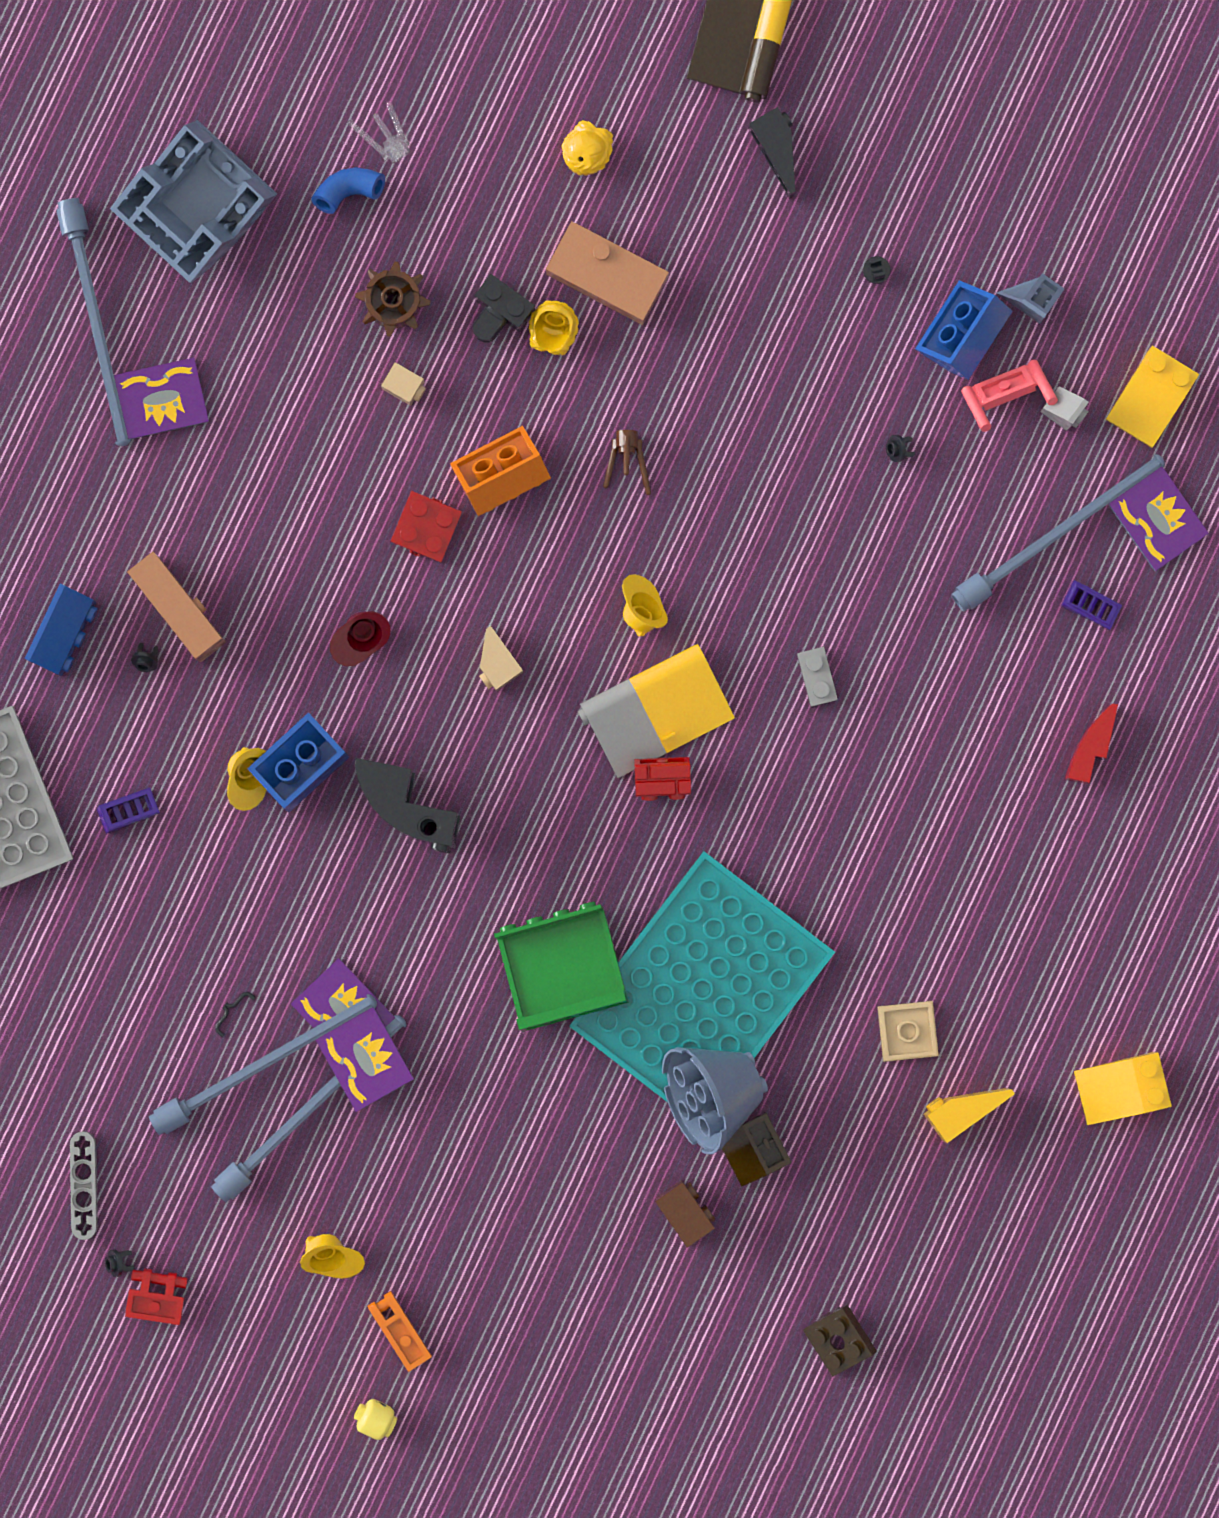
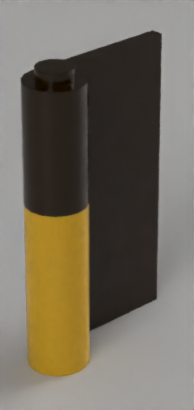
[686,0,792,103]

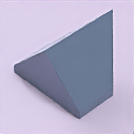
[996,273,1064,324]

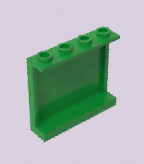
[494,902,629,1032]

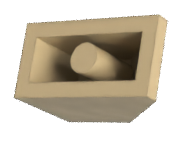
[479,626,523,691]

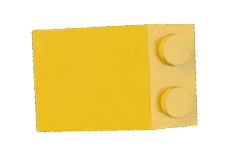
[1105,345,1199,448]
[1074,1052,1172,1125]
[924,1088,1015,1143]

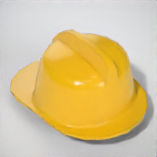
[622,574,668,637]
[227,747,266,811]
[300,1234,365,1279]

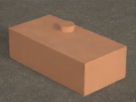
[546,221,669,325]
[127,551,226,663]

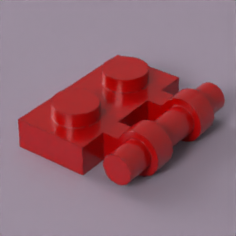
[125,1268,188,1325]

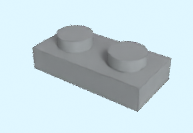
[797,647,838,707]

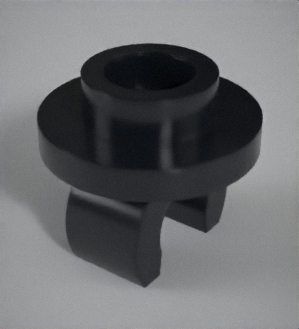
[863,256,891,284]
[886,435,915,462]
[131,643,159,672]
[105,1249,135,1277]

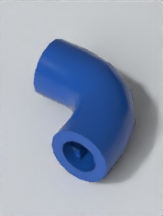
[311,167,385,214]

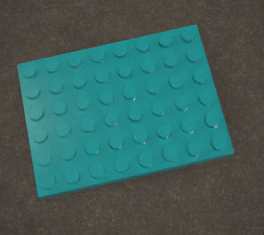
[569,851,835,1102]

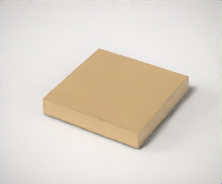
[877,1001,939,1062]

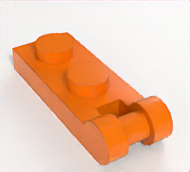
[367,1291,432,1372]

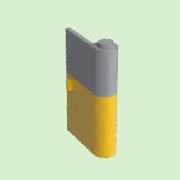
[577,644,735,778]

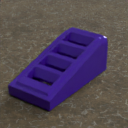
[1061,580,1122,630]
[97,787,160,834]

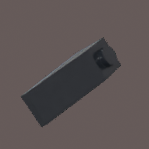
[748,107,795,199]

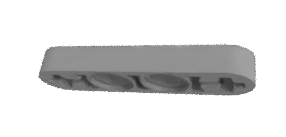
[70,1131,98,1240]

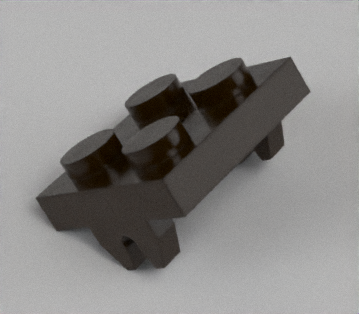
[803,1304,877,1377]

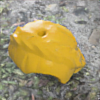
[562,120,613,176]
[529,301,579,356]

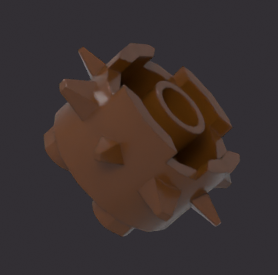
[355,261,431,337]

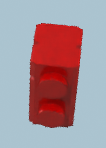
[634,757,691,801]

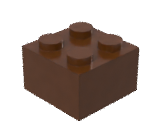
[655,1180,716,1248]

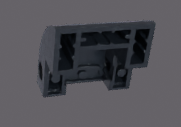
[355,758,461,854]

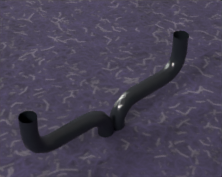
[215,992,256,1037]

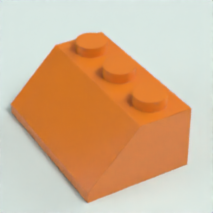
[450,426,551,516]

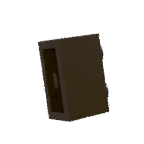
[722,1112,792,1187]

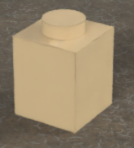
[381,363,426,406]

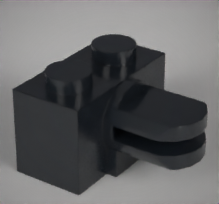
[473,273,535,343]

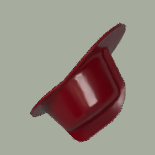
[330,611,391,666]

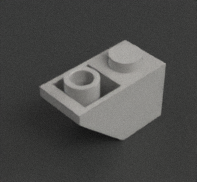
[1040,386,1089,431]

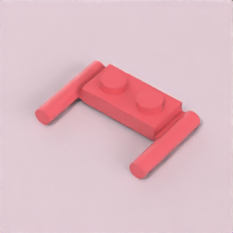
[961,360,1058,432]

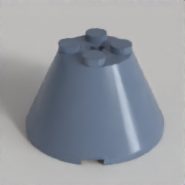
[662,1047,768,1154]

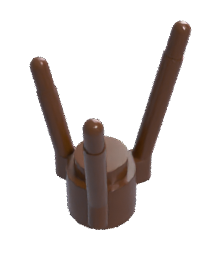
[603,430,651,495]

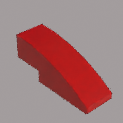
[1065,703,1118,784]

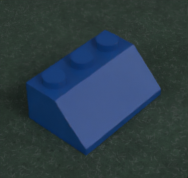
[915,280,1013,380]
[25,583,98,676]
[247,712,349,813]

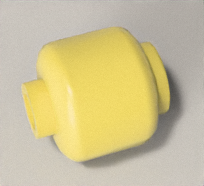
[354,1399,397,1440]

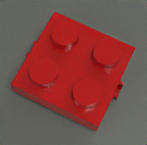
[390,491,462,563]

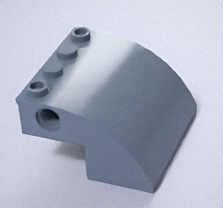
[110,120,277,283]

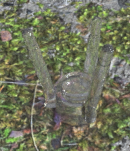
[348,102,411,164]

